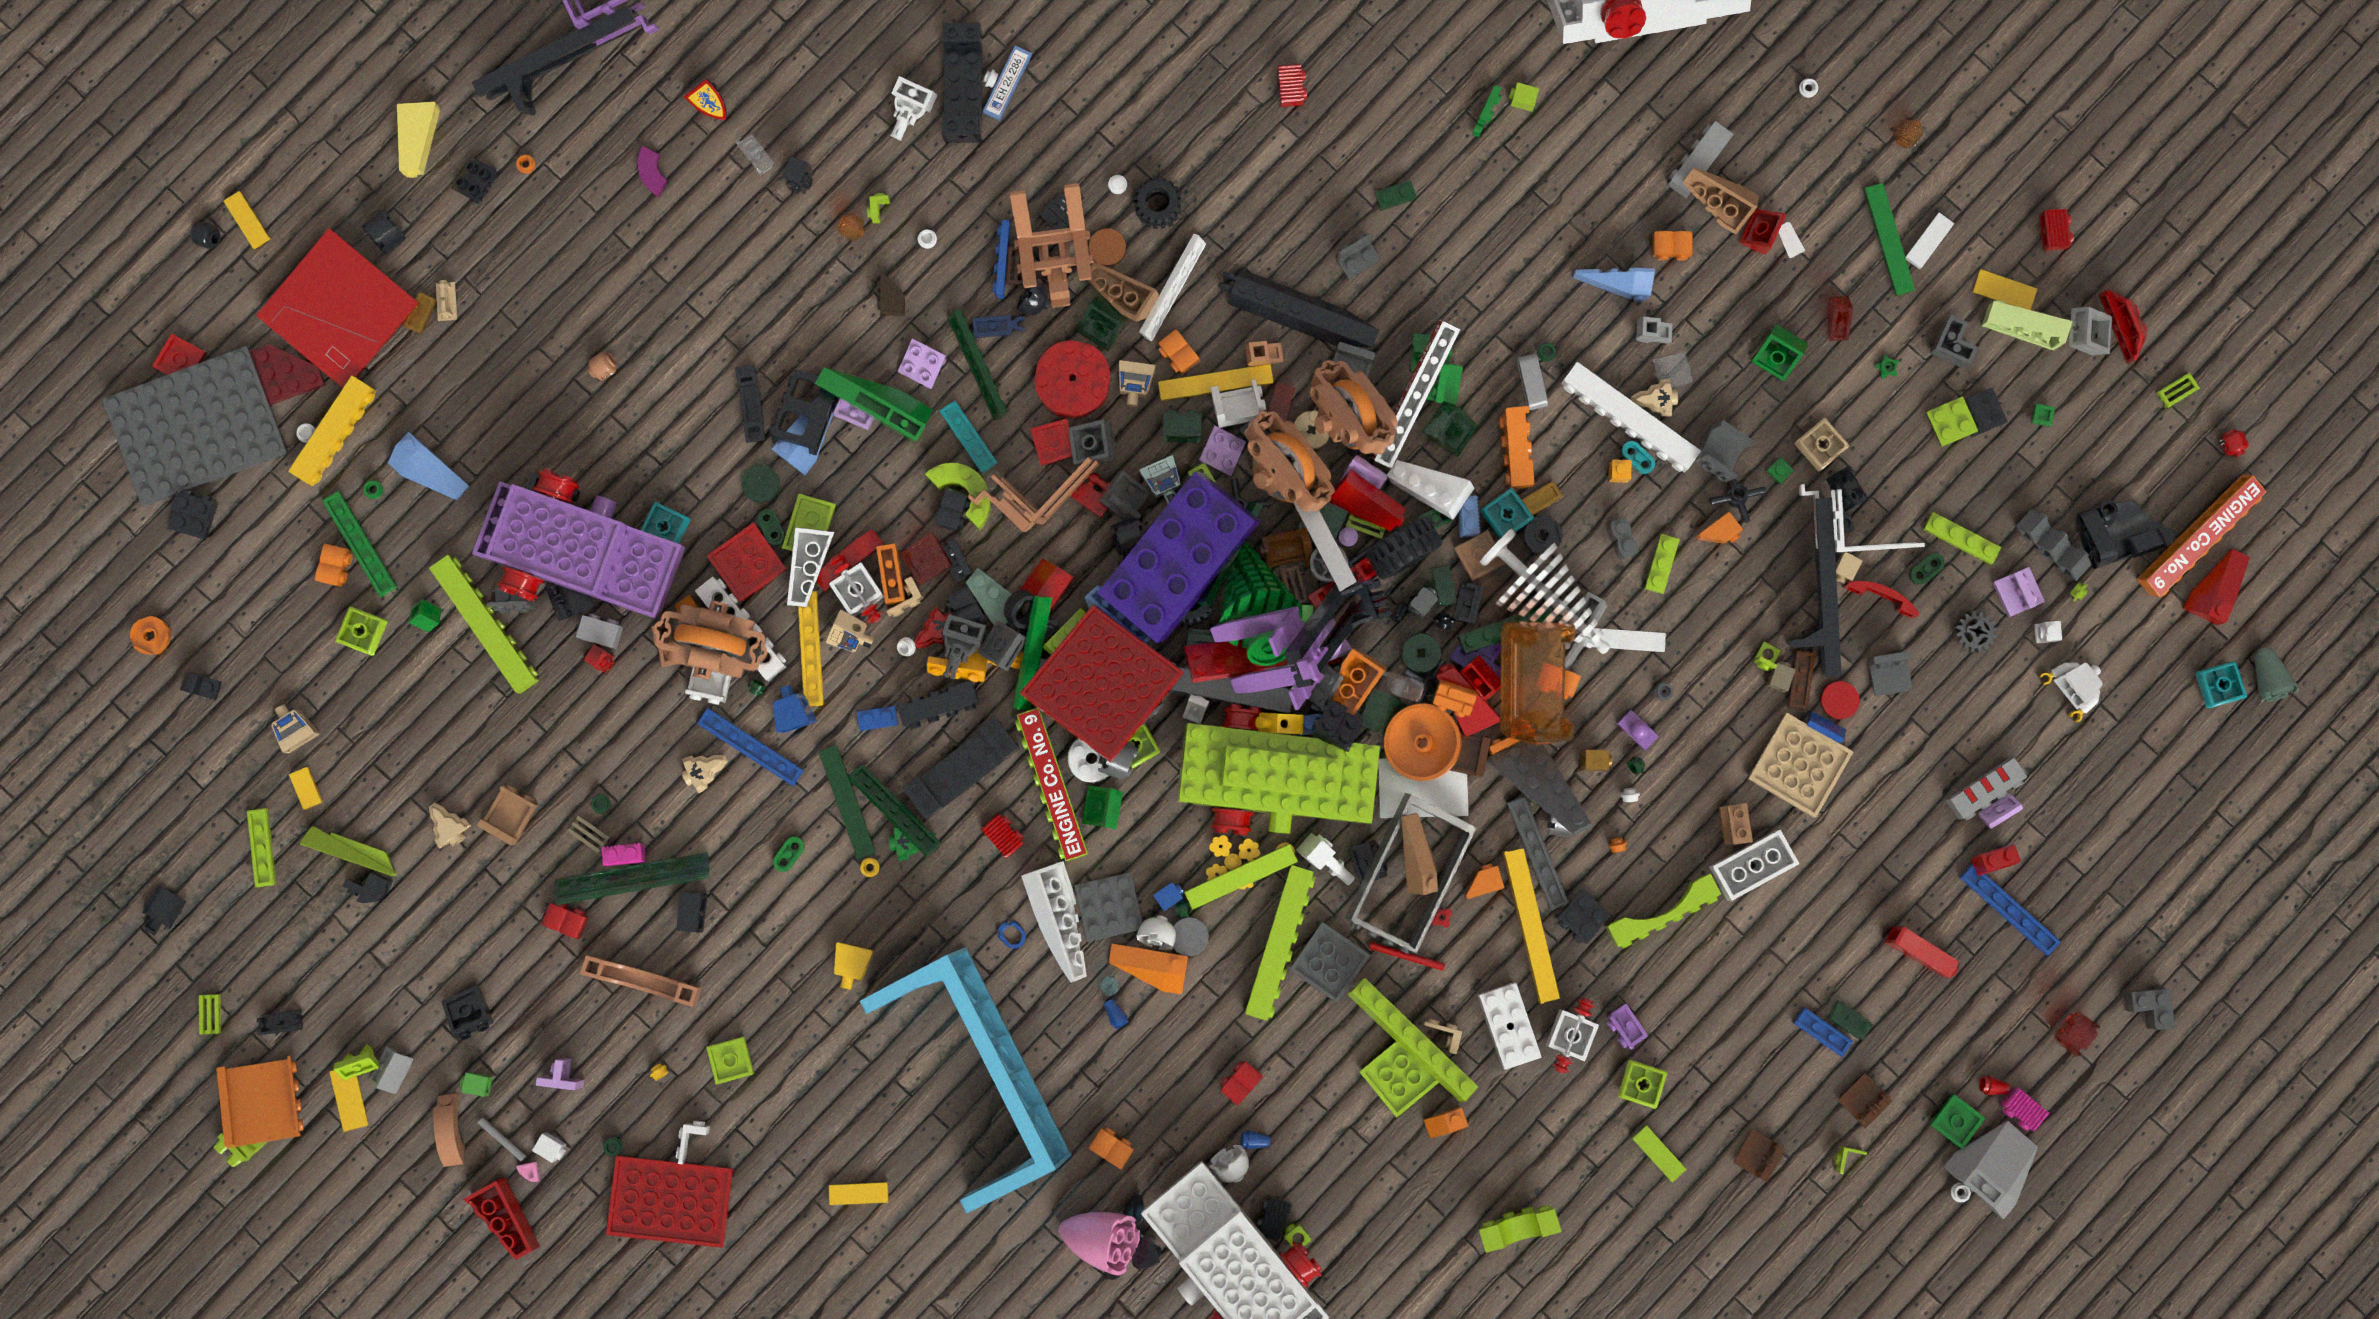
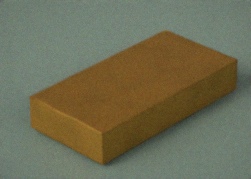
[403,292,437,335]
[1522,481,1563,515]

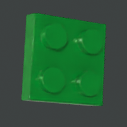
[1929,1094,1986,1149]

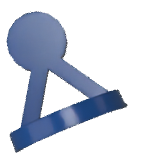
[998,921,1026,949]

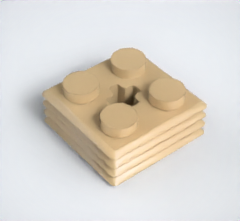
[1794,418,1849,471]

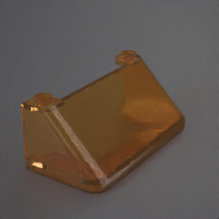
[1501,622,1576,746]

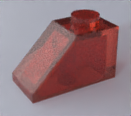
[1827,296,1853,341]

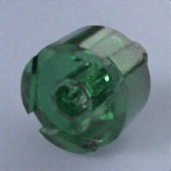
[1401,634,1441,674]

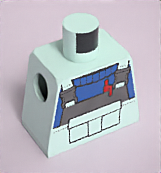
[1139,455,1181,504]

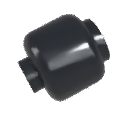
[191,222,221,249]

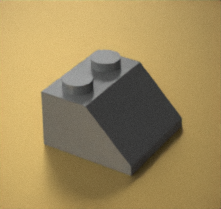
[1069,419,1117,465]

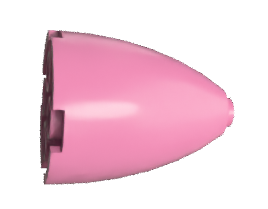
[1059,1212,1140,1275]

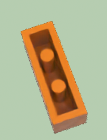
[876,544,906,606]

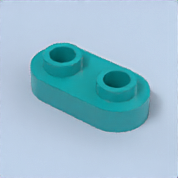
[1621,441,1655,474]

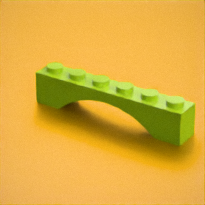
[1605,874,1721,949]

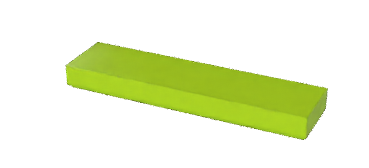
[247,808,277,887]

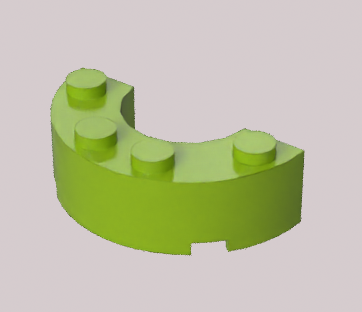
[925,463,991,531]
[1479,1204,1562,1253]

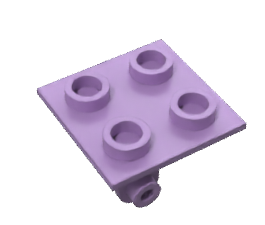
[898,338,947,389]
[1199,425,1246,476]

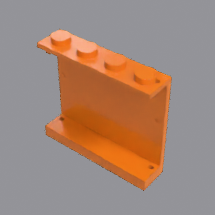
[216,1056,304,1148]

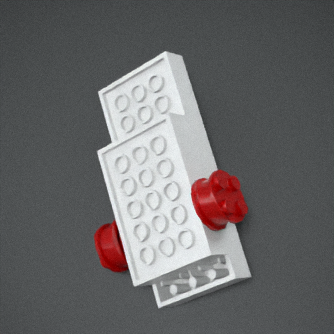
[1547,0,1751,44]
[1141,1160,1329,1319]

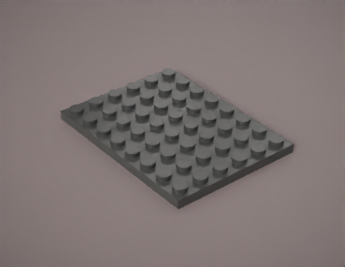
[102,346,289,507]

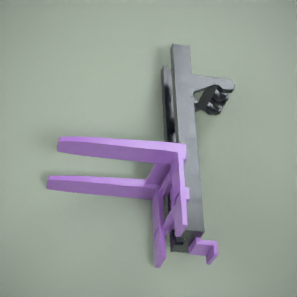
[1210,571,1392,710]

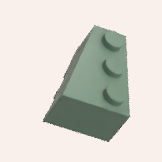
[966,568,1024,626]

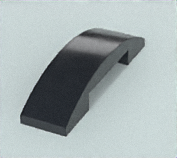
[735,365,766,443]

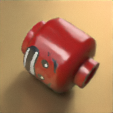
[2219,429,2249,458]

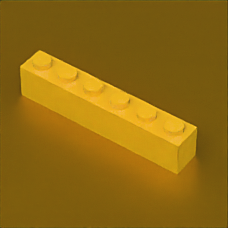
[288,376,376,486]

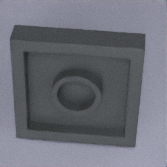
[977,620,1026,671]

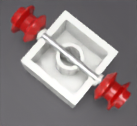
[829,554,884,624]
[1546,997,1599,1074]

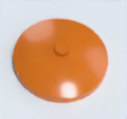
[1384,704,1462,781]

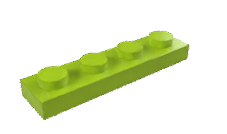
[1923,512,2001,565]

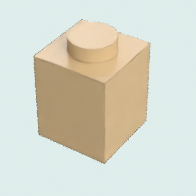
[1836,552,1862,584]

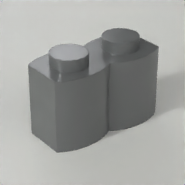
[1608,517,1638,560]

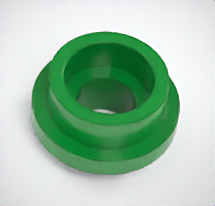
[363,480,383,499]

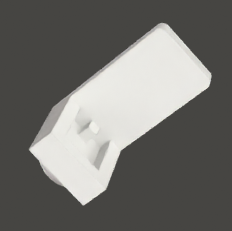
[676,1121,710,1164]

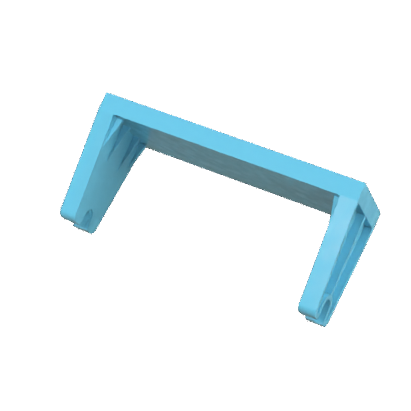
[859,947,1072,1213]

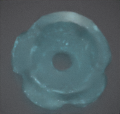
[1100,977,1119,996]

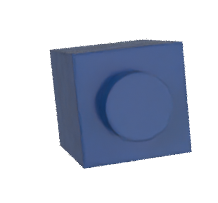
[1153,882,1184,911]

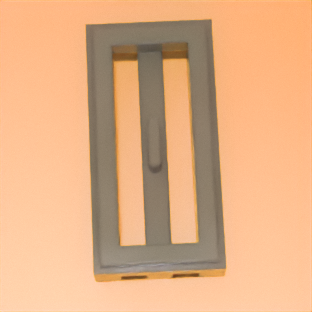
[567,815,611,853]

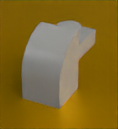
[1636,316,1672,344]

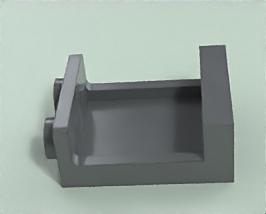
[1332,342,1375,385]

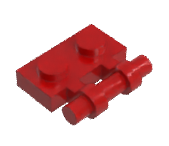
[1070,473,1111,518]

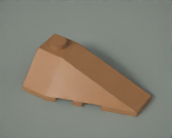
[1683,166,1759,234]
[1088,261,1159,322]
[1401,813,1438,895]

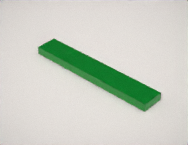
[1864,183,1915,296]
[322,491,398,598]
[1013,596,1052,710]

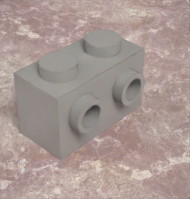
[576,613,623,650]

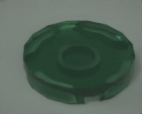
[741,465,780,503]

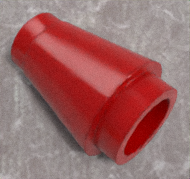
[1979,1075,2010,1095]

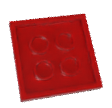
[707,522,787,603]

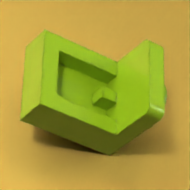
[867,193,890,224]

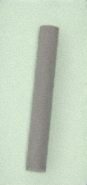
[478,1117,526,1162]

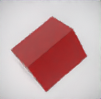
[1739,209,1786,255]

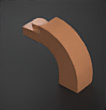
[433,1093,465,1167]

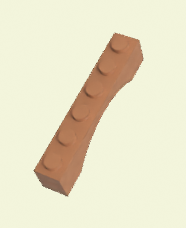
[580,955,702,1007]

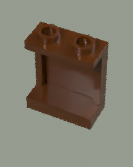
[1259,527,1312,569]
[1449,733,1491,777]

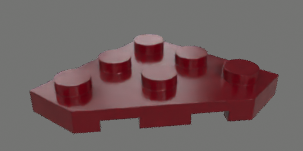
[251,345,326,405]

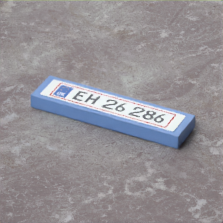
[983,46,1032,121]

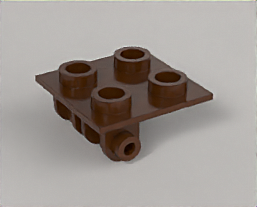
[1838,1073,1892,1129]
[1733,1129,1786,1182]

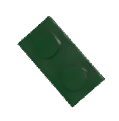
[1375,180,1417,211]

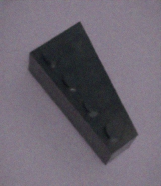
[896,681,980,730]

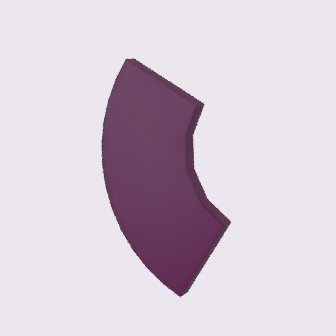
[638,146,667,197]

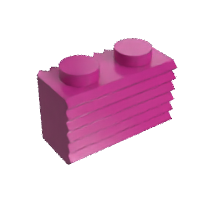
[602,843,646,866]
[1999,1087,2049,1131]

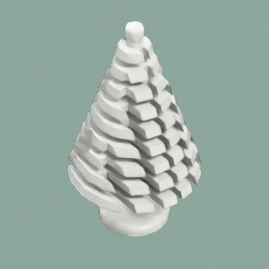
[1480,528,1610,654]

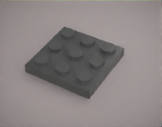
[1075,872,1143,942]
[1289,922,1370,1003]

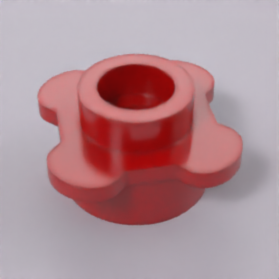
[1432,908,1452,928]

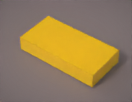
[289,767,323,810]

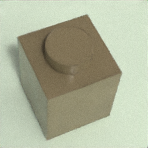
[1766,661,1796,692]

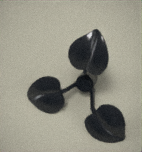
[1104,1194,1161,1280]

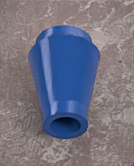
[1104,999,1129,1029]
[1241,1130,1270,1150]

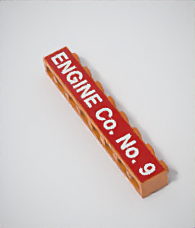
[2136,475,2266,597]

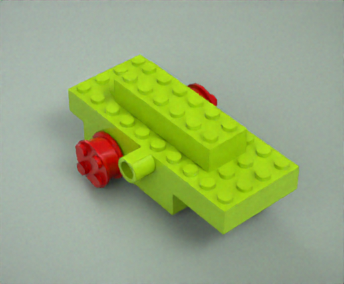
[1177,704,1380,836]

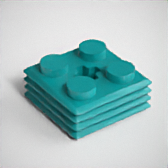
[1481,488,1534,539]
[640,502,690,544]
[2195,661,2247,708]

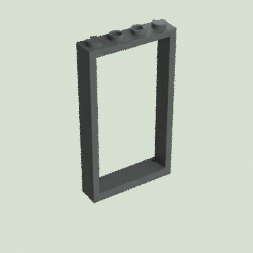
[1345,793,1476,954]

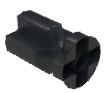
[1390,602,1408,623]

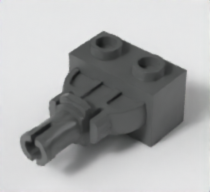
[943,614,986,679]

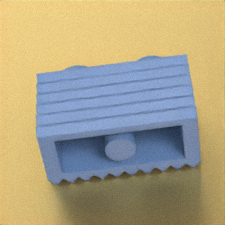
[1458,496,1481,538]

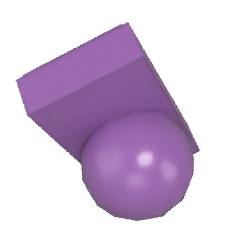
[1617,710,1659,751]

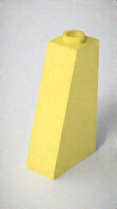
[397,102,440,178]

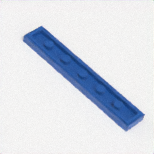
[697,708,804,786]
[1959,863,2061,956]

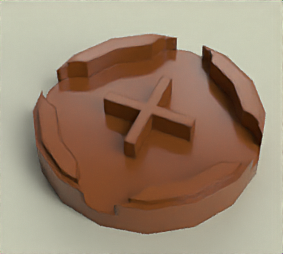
[1089,228,1126,267]

